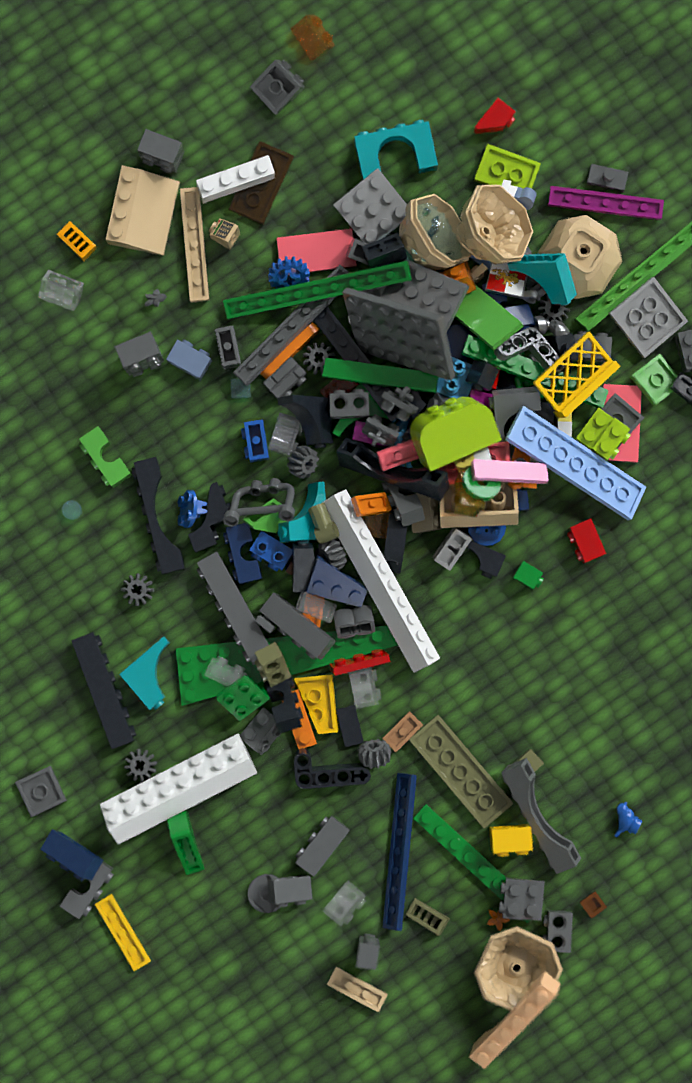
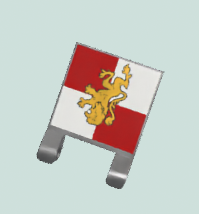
[485,262,538,304]

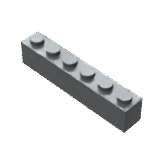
[196,552,269,665]

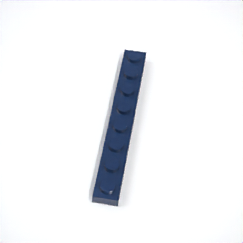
[383,773,417,931]

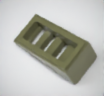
[406,898,450,936]

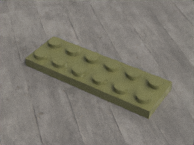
[409,715,514,828]

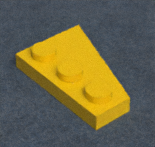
[294,674,338,734]

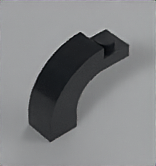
[384,506,407,574]

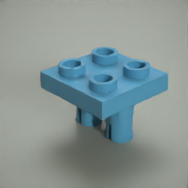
[436,357,472,399]

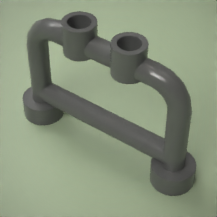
[223,478,295,527]

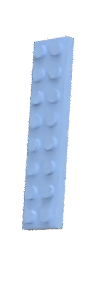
[505,406,646,520]

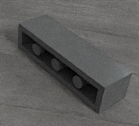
[260,592,336,659]

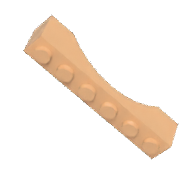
[469,971,560,1069]

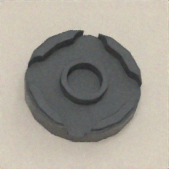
[248,874,280,913]

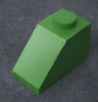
[243,498,286,533]

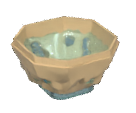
[399,194,471,270]

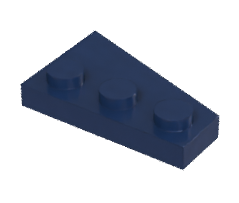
[306,555,367,607]

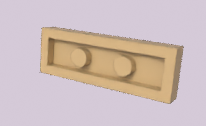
[327,967,388,1012]

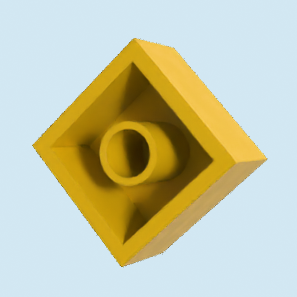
[489,824,533,856]

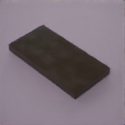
[229,141,294,225]

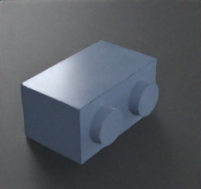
[166,339,212,381]

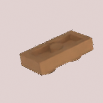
[382,711,423,752]

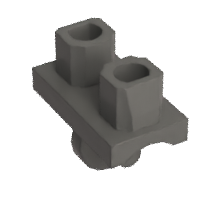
[381,386,419,421]
[361,414,399,447]

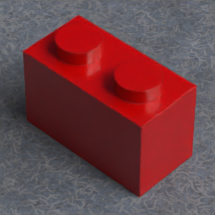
[567,519,606,563]

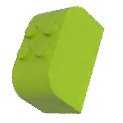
[410,396,502,471]

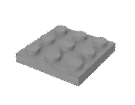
[333,168,407,244]
[608,277,688,358]

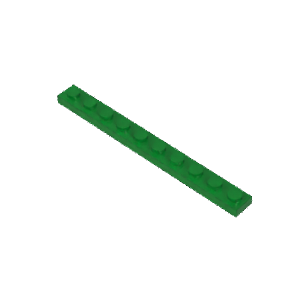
[223,261,412,319]

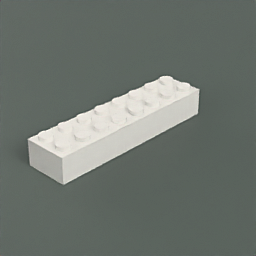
[100,734,257,844]

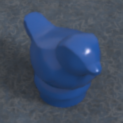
[614,802,642,837]

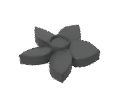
[145,289,167,307]

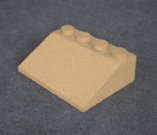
[106,166,180,256]
[440,481,519,528]

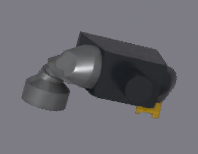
[534,316,578,374]

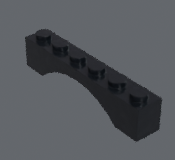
[337,438,450,501]
[132,457,186,575]

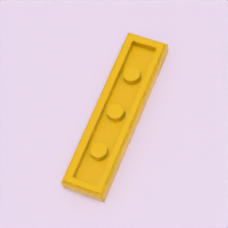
[95,894,151,971]

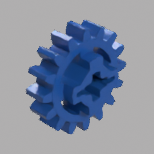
[268,256,310,288]

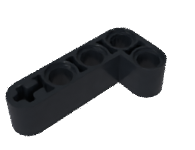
[294,748,371,789]

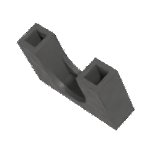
[489,386,541,463]

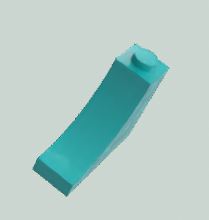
[507,253,577,305]
[278,482,326,543]
[120,637,170,710]

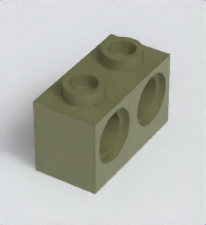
[254,642,292,687]

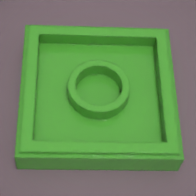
[630,354,677,406]

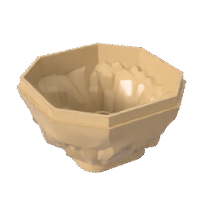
[457,185,533,265]
[474,927,562,1011]

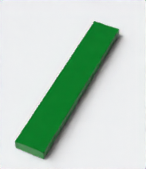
[322,358,439,394]

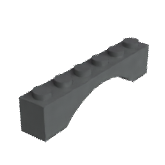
[502,758,581,874]

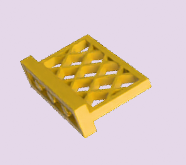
[533,332,620,418]

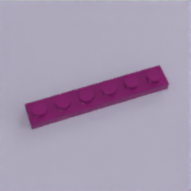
[548,186,664,220]

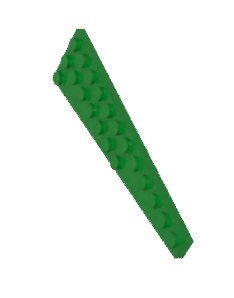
[176,626,398,706]

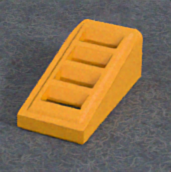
[57,221,97,261]

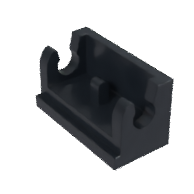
[362,233,407,268]

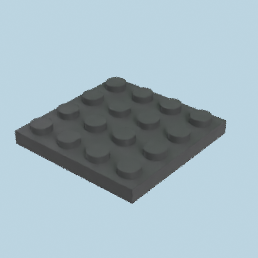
[380,259,469,333]

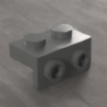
[240,707,282,755]

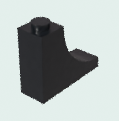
[278,395,333,449]
[291,540,316,592]

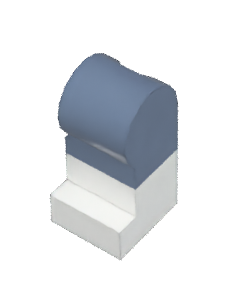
[502,180,536,210]

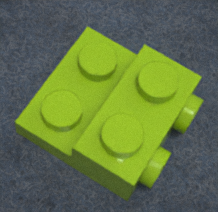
[576,408,631,461]

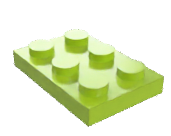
[474,144,541,189]

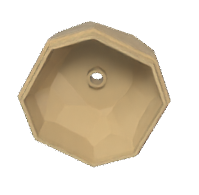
[538,215,622,299]

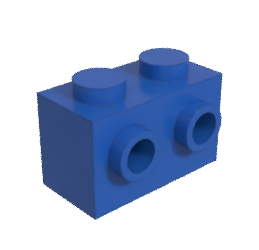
[241,419,270,463]
[250,530,292,572]

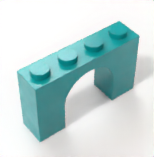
[354,120,438,180]

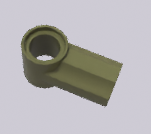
[308,503,340,544]

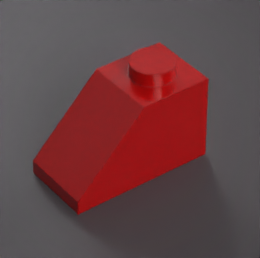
[473,98,516,134]

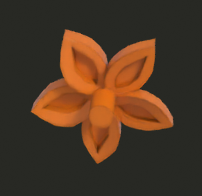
[487,910,510,931]

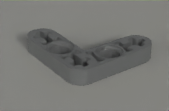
[494,327,564,376]

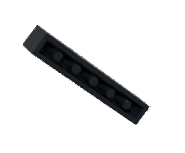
[71,632,137,749]

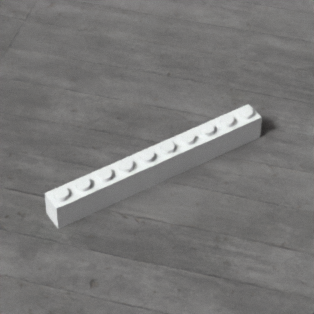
[322,489,440,672]

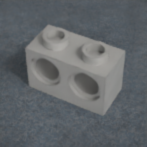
[433,528,472,571]

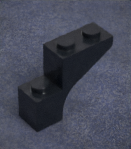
[188,482,231,553]

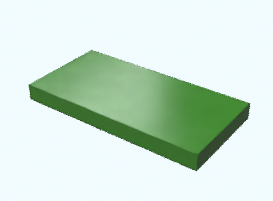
[454,285,523,350]

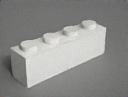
[196,155,275,203]

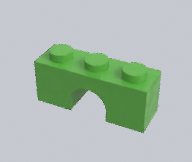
[79,426,132,488]

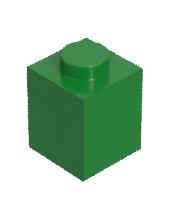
[513,561,544,590]

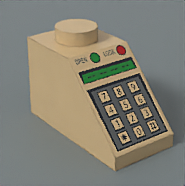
[209,219,240,250]

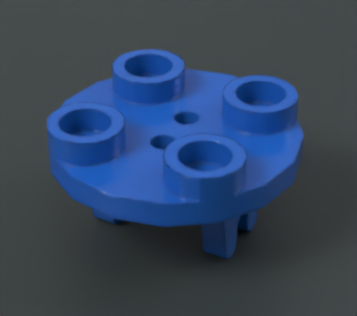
[178,490,207,528]
[468,525,506,546]

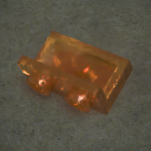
[291,15,335,60]

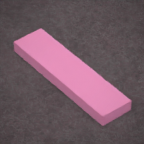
[471,459,548,484]

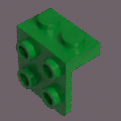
[217,676,270,721]

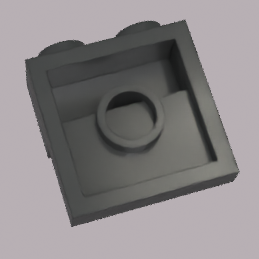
[250,60,305,114]
[499,877,545,921]

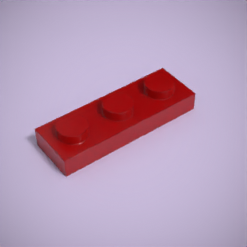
[329,649,390,676]

